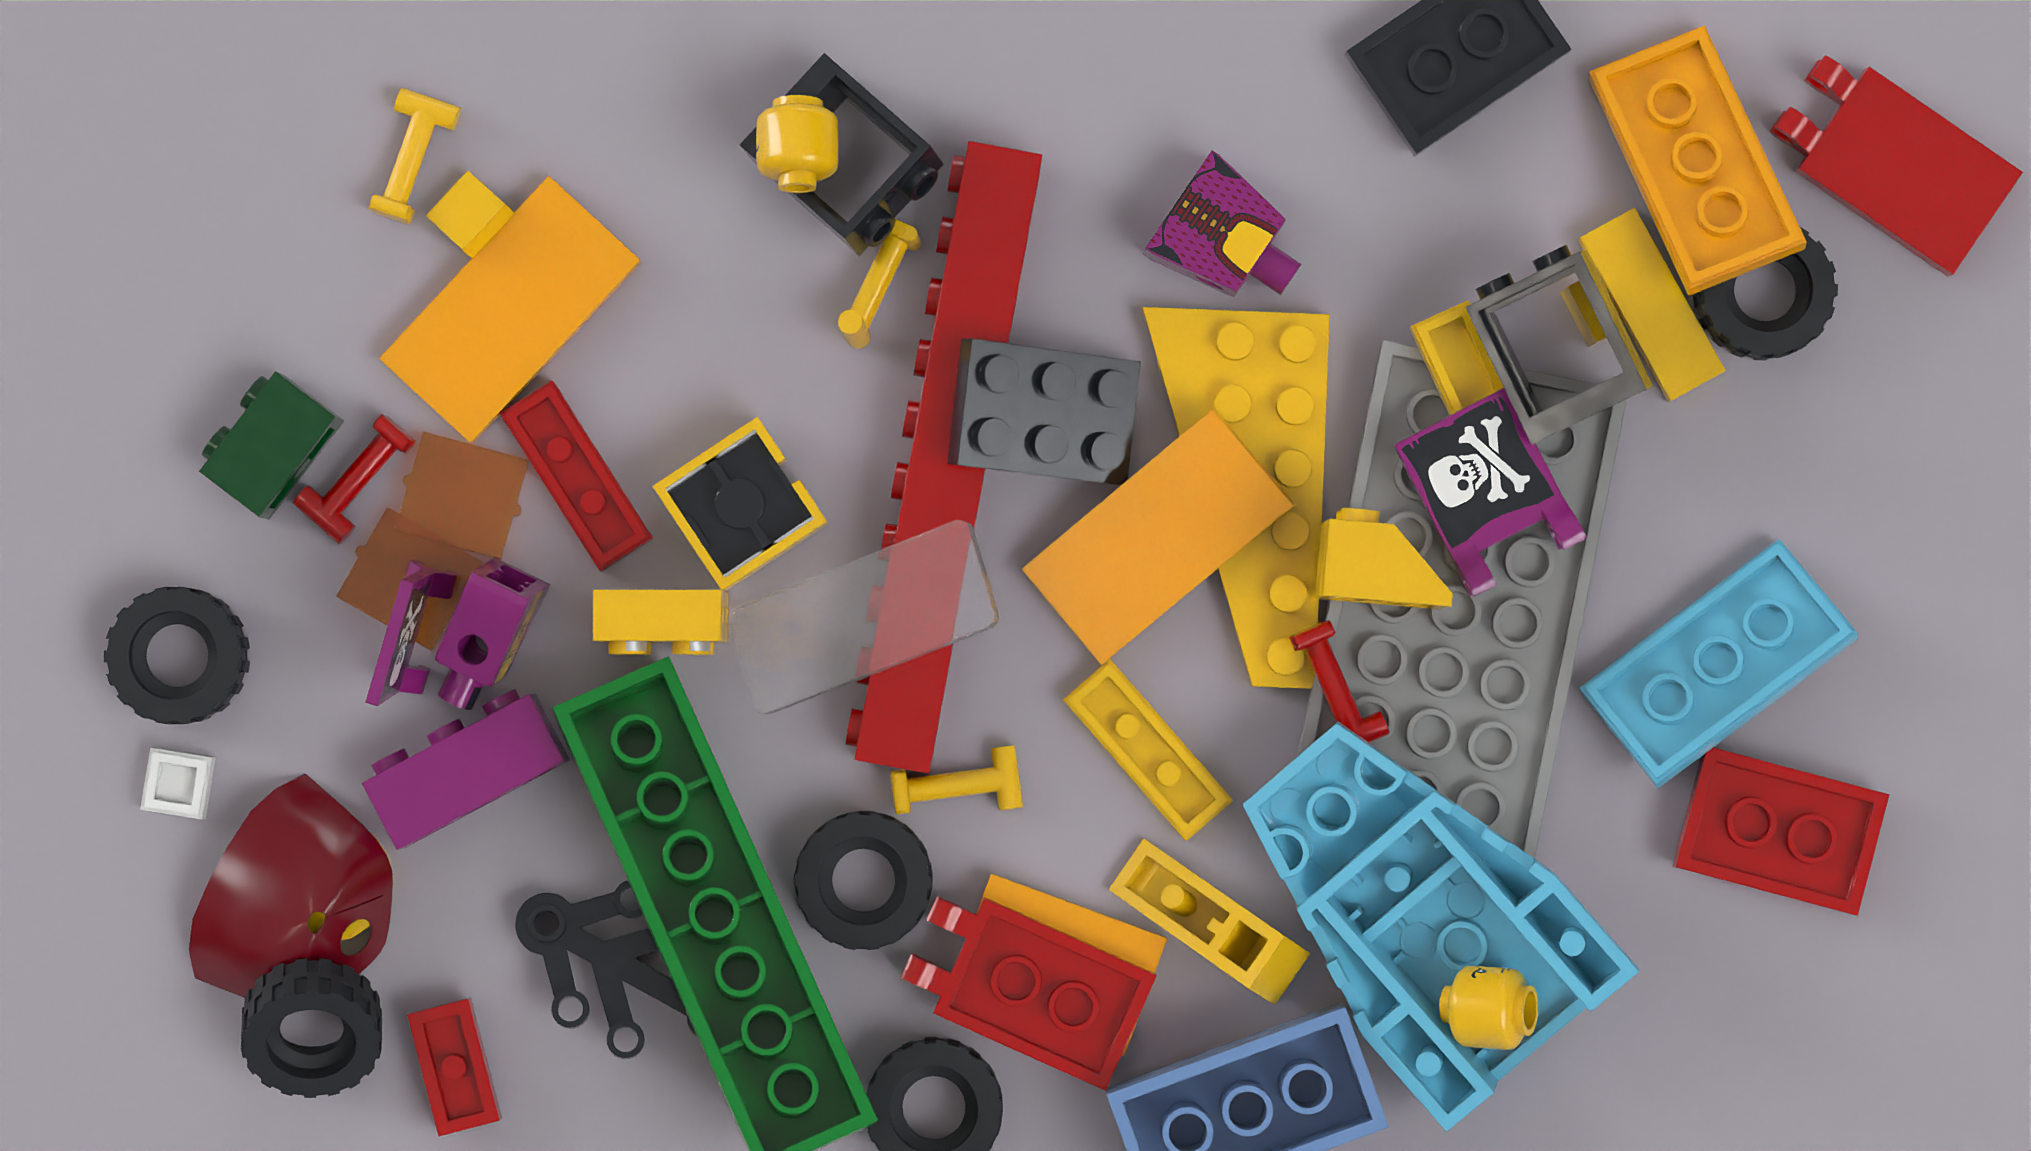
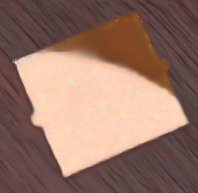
[395,431,529,560]
[336,507,483,651]

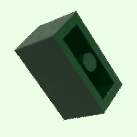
[199,371,344,520]

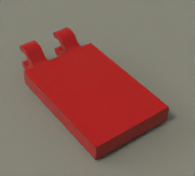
[1769,55,2023,277]
[900,896,1157,1091]

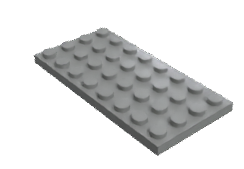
[1298,340,1627,858]

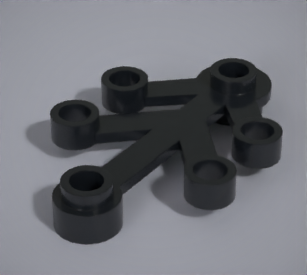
[515,880,698,1059]

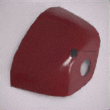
[189,774,393,998]

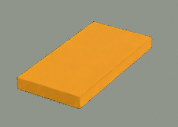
[1589,25,1807,296]
[379,176,642,444]
[1022,408,1295,665]

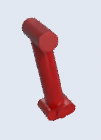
[292,414,416,545]
[1289,620,1390,743]

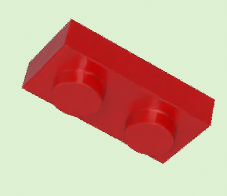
[407,997,502,1137]

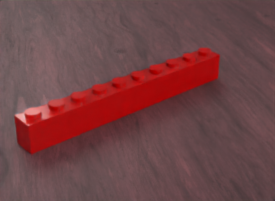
[845,141,1043,774]

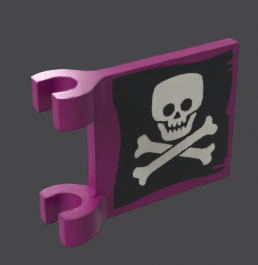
[1393,388,1587,597]
[365,560,458,706]

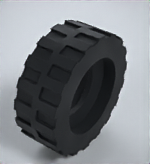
[1693,227,1838,361]
[104,586,250,724]
[794,811,933,950]
[241,958,382,1098]
[866,1037,1003,1151]

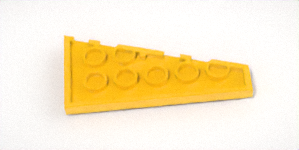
[1142,307,1330,689]

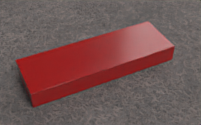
[499,380,654,572]

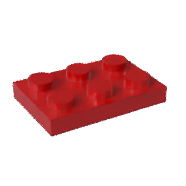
[1672,747,1890,916]

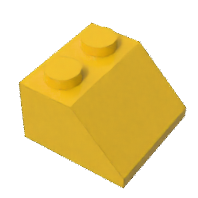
[1315,508,1453,610]

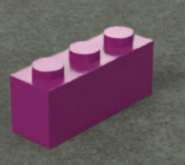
[361,689,570,850]

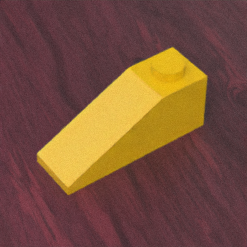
[1108,838,1311,1005]

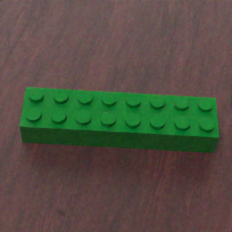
[552,656,878,1151]

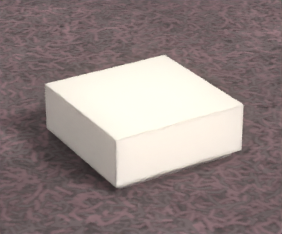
[140,748,216,820]

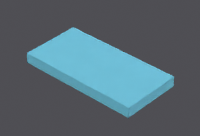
[1580,539,1858,789]

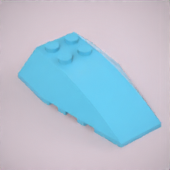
[1242,722,1640,1132]

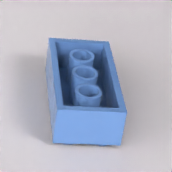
[1106,1002,1389,1151]

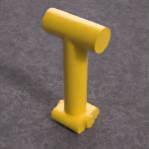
[368,87,461,225]
[838,219,922,349]
[889,745,1023,815]

